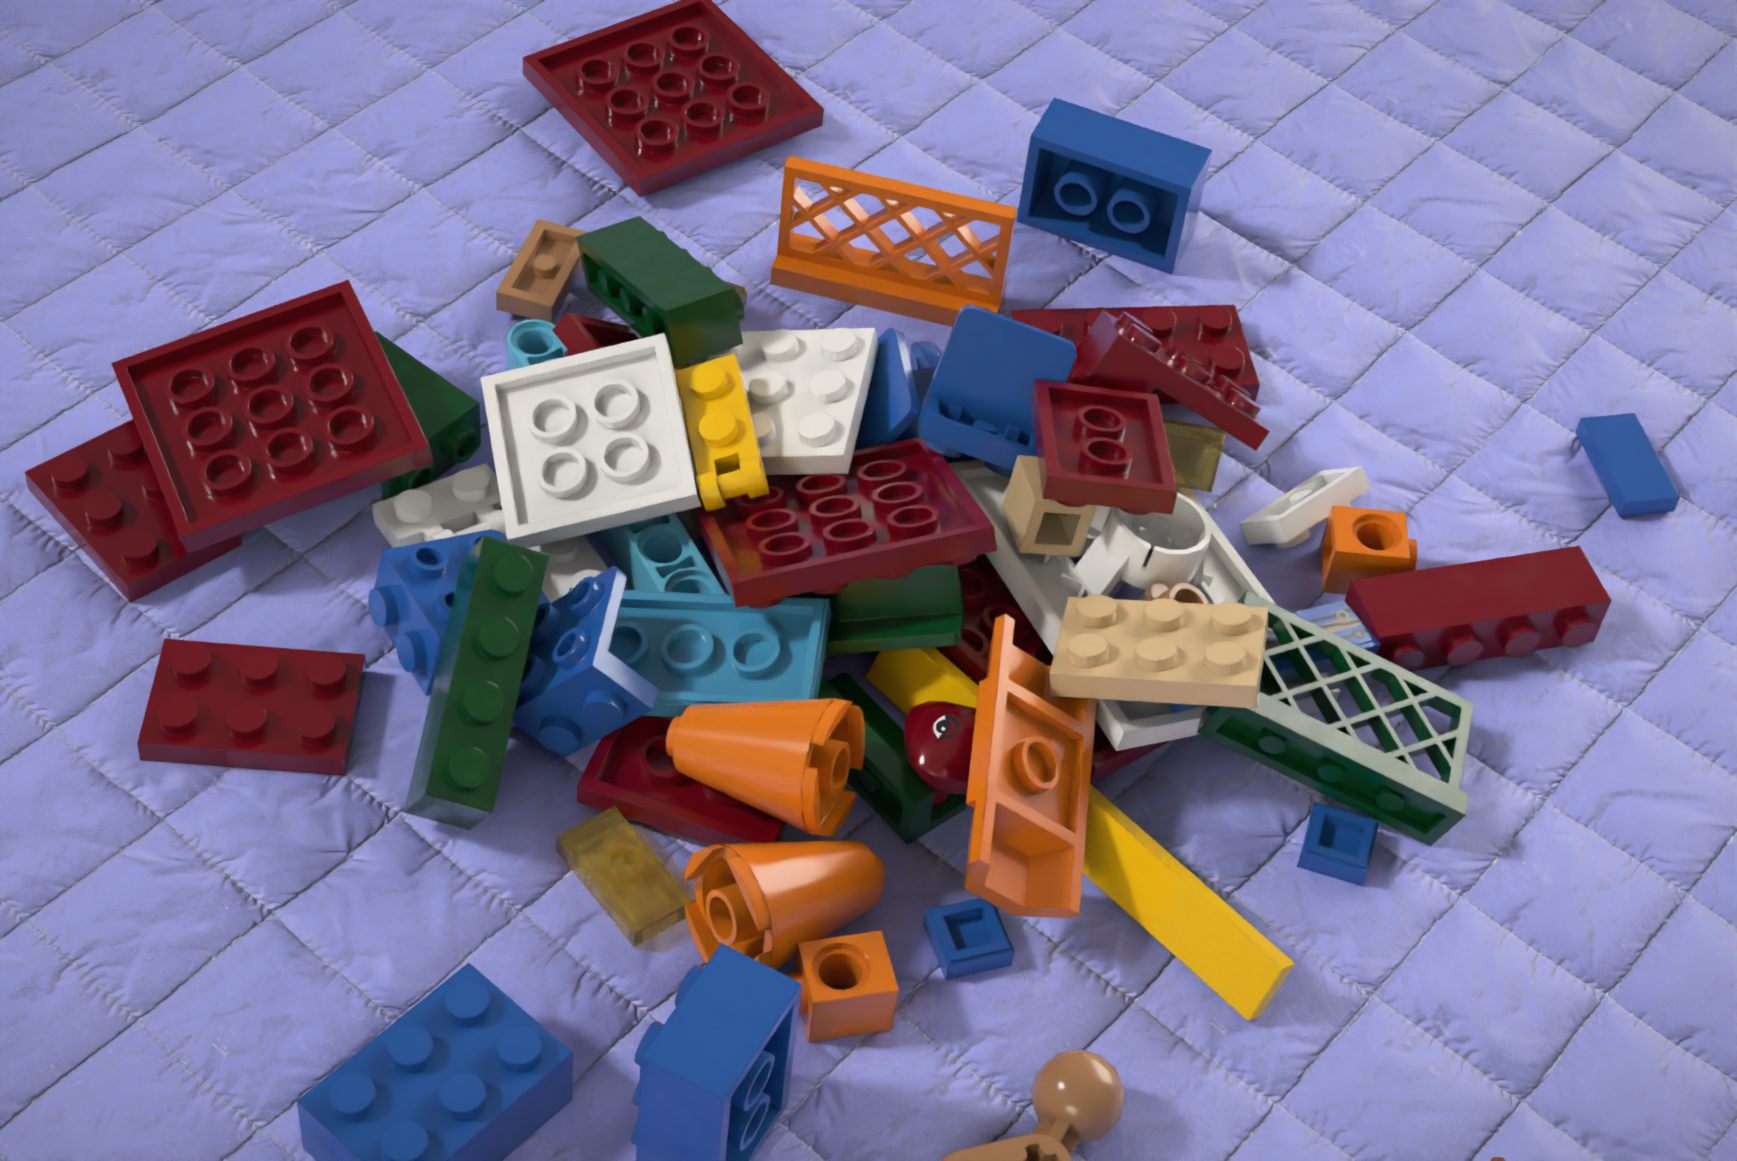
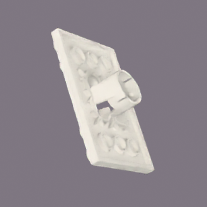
[948,459,1341,751]

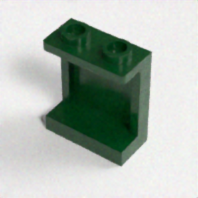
[375,331,481,501]

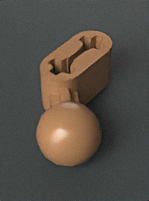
[941,1049,1125,1161]

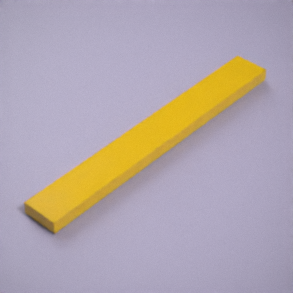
[865,647,1295,1021]

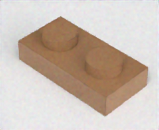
[496,219,588,323]

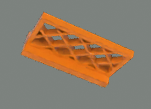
[770,155,1017,327]

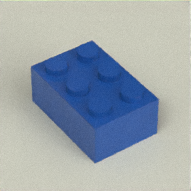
[1016,97,1212,275]
[631,943,802,1161]
[297,963,573,1161]

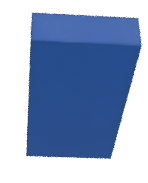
[1576,413,1680,517]

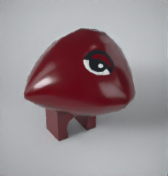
[904,701,976,805]

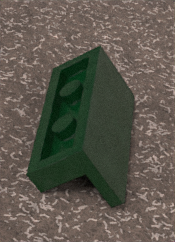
[788,563,966,655]
[818,673,967,845]

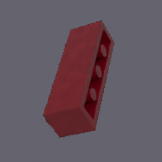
[1345,545,1611,672]

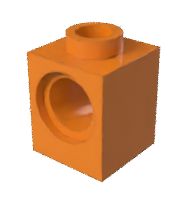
[1319,505,1418,595]
[785,930,899,1043]

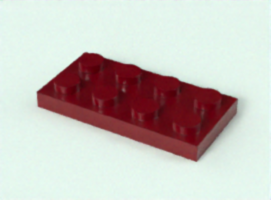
[1010,305,1260,404]

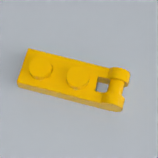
[675,353,769,512]

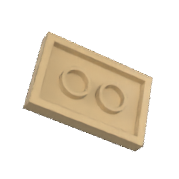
[1049,595,1268,709]

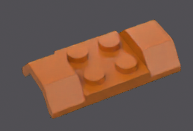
[964,614,1097,918]

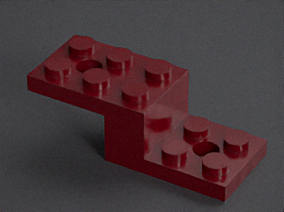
[951,308,1270,451]

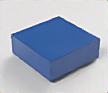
[1297,802,1380,886]
[923,898,1014,980]

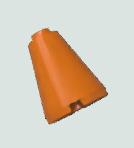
[666,698,865,837]
[684,840,885,970]

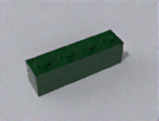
[576,216,745,367]
[404,535,549,830]

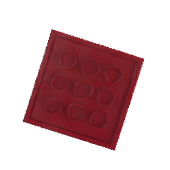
[522,0,824,197]
[111,279,434,554]
[690,437,997,609]

